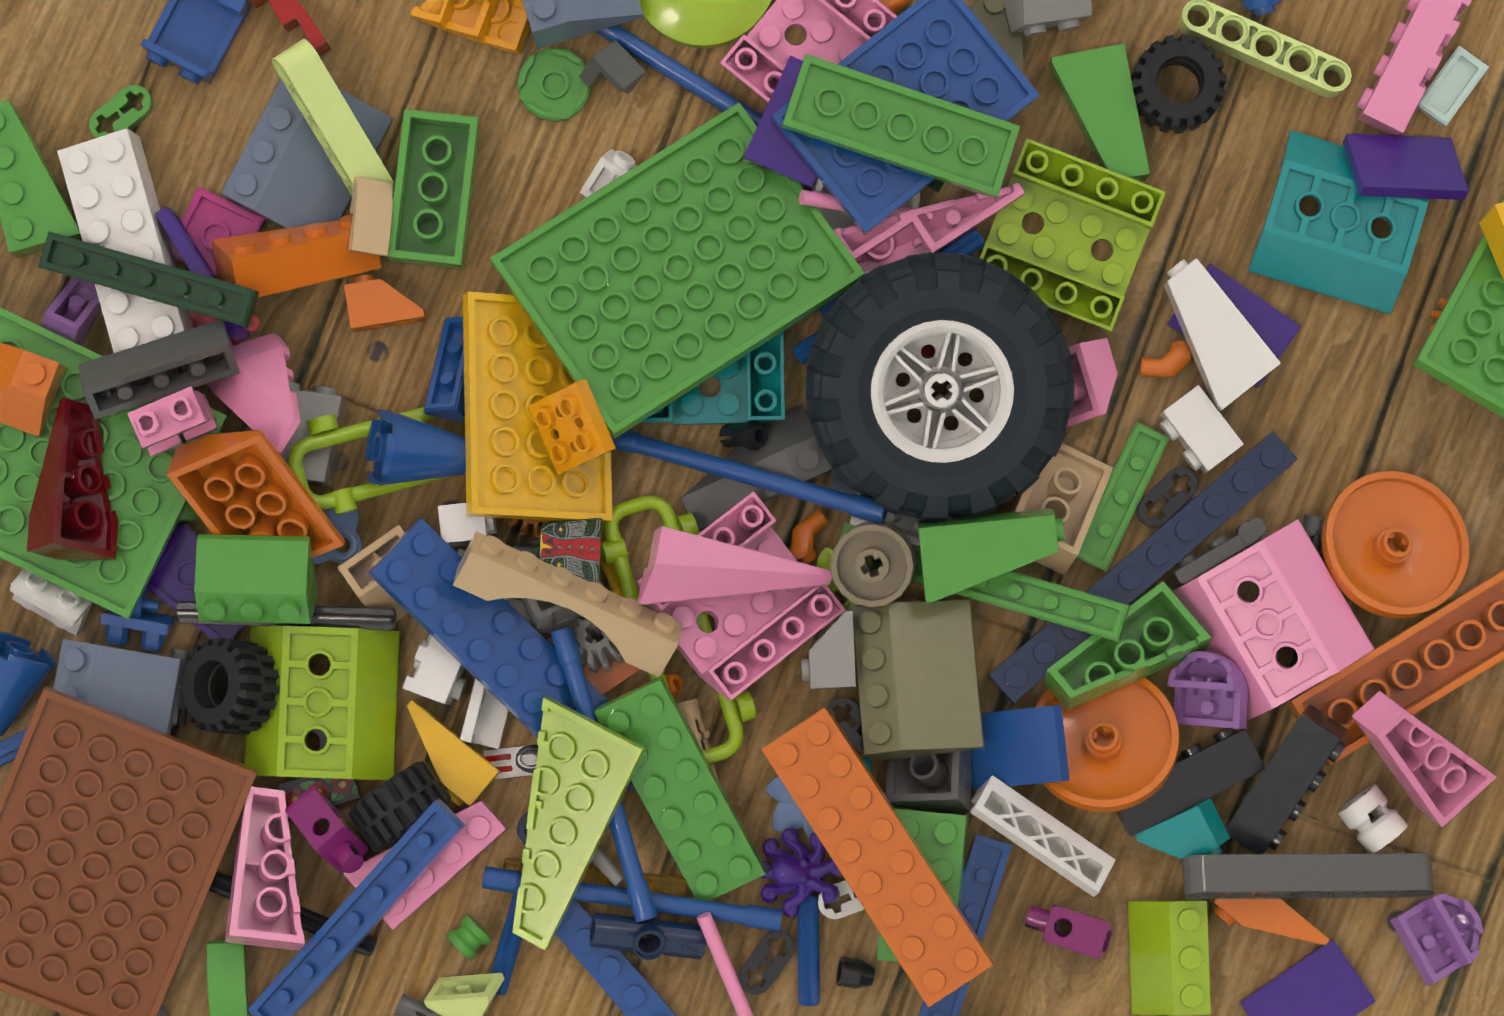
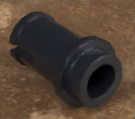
[719,421,768,451]

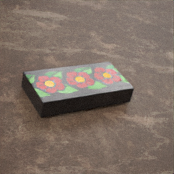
[278,777,361,820]

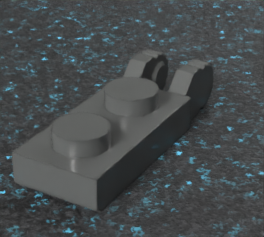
[1171,517,1267,587]

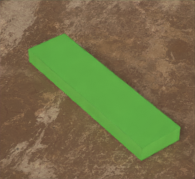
[1077,422,1170,572]

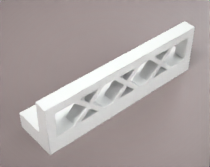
[460,598,531,749]
[970,775,1115,897]

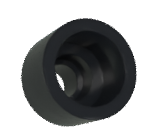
[836,956,875,989]

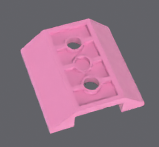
[720,0,898,103]
[637,491,845,701]
[1172,519,1375,721]

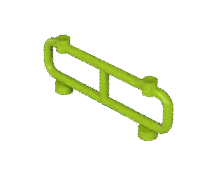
[287,407,466,515]
[600,495,756,764]

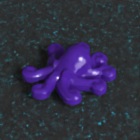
[761,828,842,917]

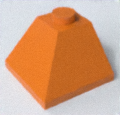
[0,342,67,437]

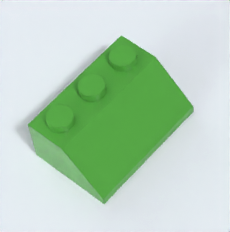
[194,534,318,624]

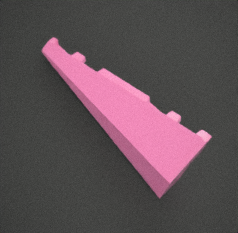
[834,183,1025,274]
[637,526,833,605]

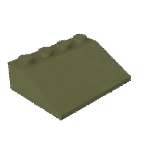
[852,600,985,762]

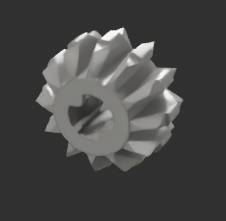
[573,617,624,673]

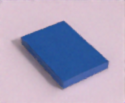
[971,705,1070,790]

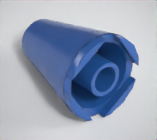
[366,410,466,485]
[0,631,56,736]

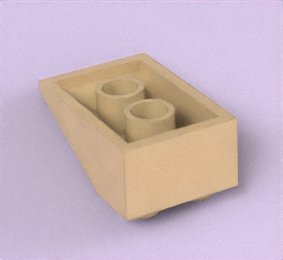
[1010,443,1113,575]

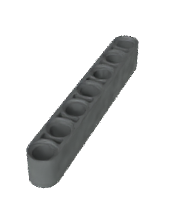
[1182,853,1434,899]

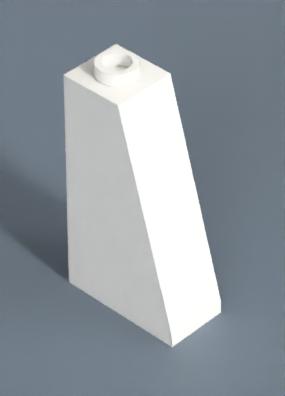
[1164,258,1281,412]

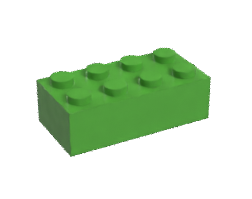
[386,109,481,270]
[877,808,969,962]

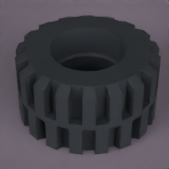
[1131,34,1227,134]
[180,638,279,735]
[348,761,451,852]

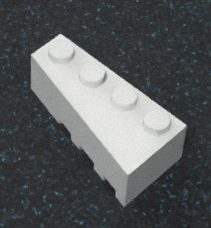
[402,549,467,705]

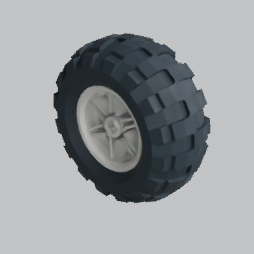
[805,252,1075,522]

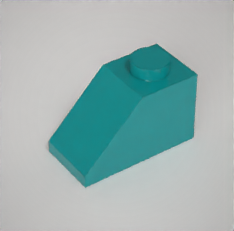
[1135,798,1230,859]

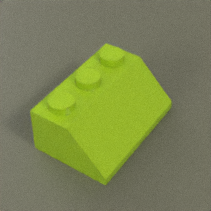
[1127,899,1211,1016]

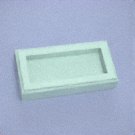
[1416,45,1489,128]

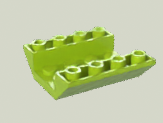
[980,138,1166,331]
[244,626,400,780]

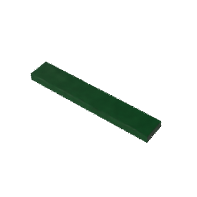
[38,231,259,328]

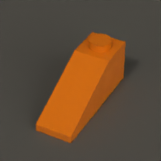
[1209,899,1329,946]

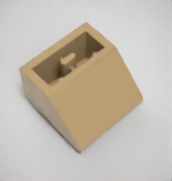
[337,525,409,622]

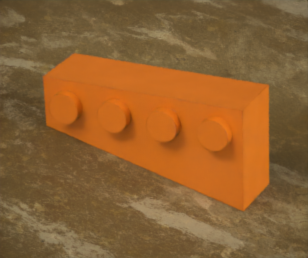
[211,214,381,298]

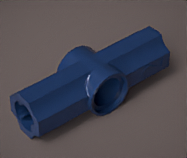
[589,913,706,960]

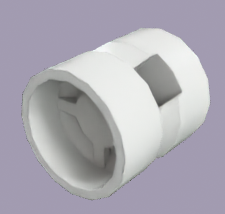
[1337,784,1408,854]

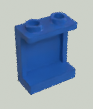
[140,0,252,85]

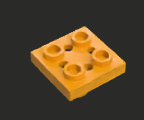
[529,379,616,475]

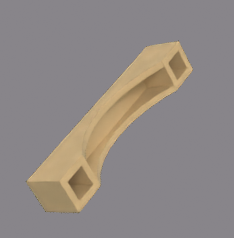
[453,531,682,677]

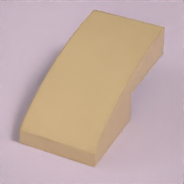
[348,177,393,256]

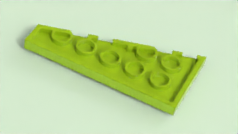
[512,696,646,950]

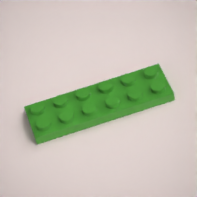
[782,54,1020,199]
[594,676,767,901]

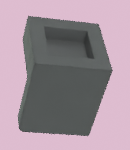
[579,40,646,94]

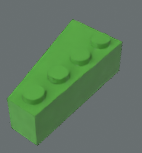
[0,100,82,258]
[1043,581,1211,710]

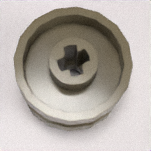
[830,521,917,607]

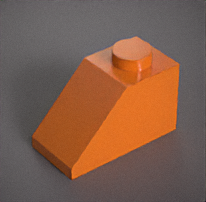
[344,274,428,333]

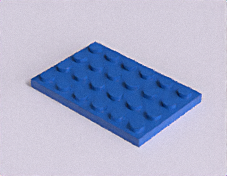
[771,0,1040,235]

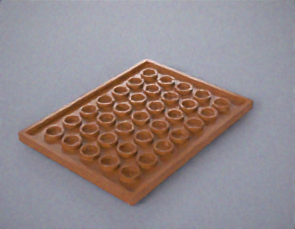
[0,686,258,1016]

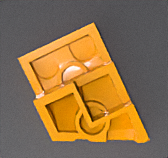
[410,0,530,55]

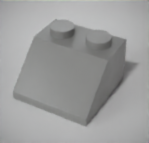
[801,611,856,690]

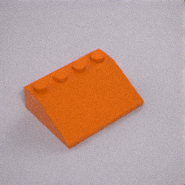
[166,430,345,558]

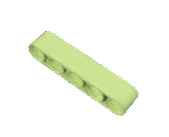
[1178,0,1352,98]
[272,38,395,196]

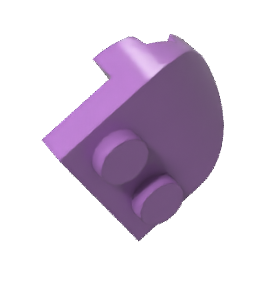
[1167,651,1248,729]
[1390,894,1483,986]

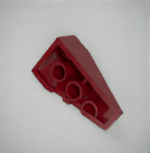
[27,398,118,560]

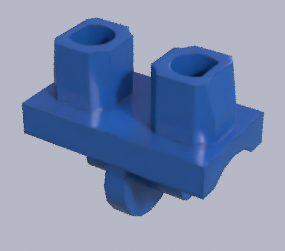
[100,588,176,652]

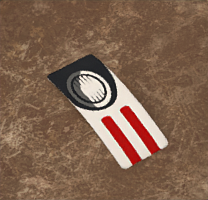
[484,744,538,779]

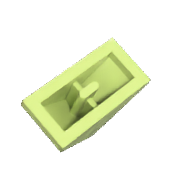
[424,973,505,1016]

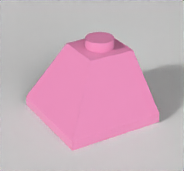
[1066,338,1118,428]

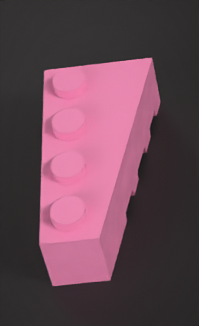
[1357,0,1472,136]
[1352,691,1497,827]
[225,787,305,951]
[343,800,508,930]

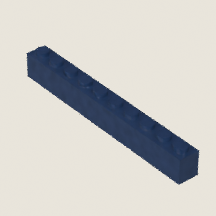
[987,431,1298,704]

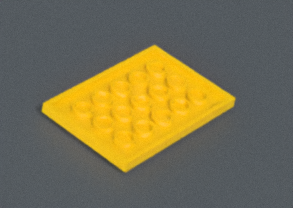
[463,291,613,523]

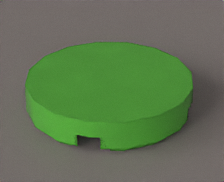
[517,47,592,122]

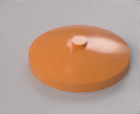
[1321,471,1469,619]
[1035,678,1179,812]

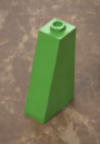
[1049,44,1150,182]
[918,508,1065,603]

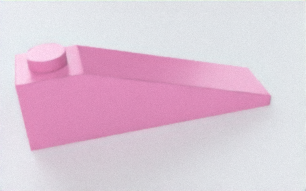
[207,333,301,454]

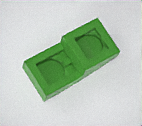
[206,940,249,1016]

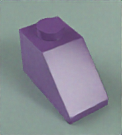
[41,277,101,346]

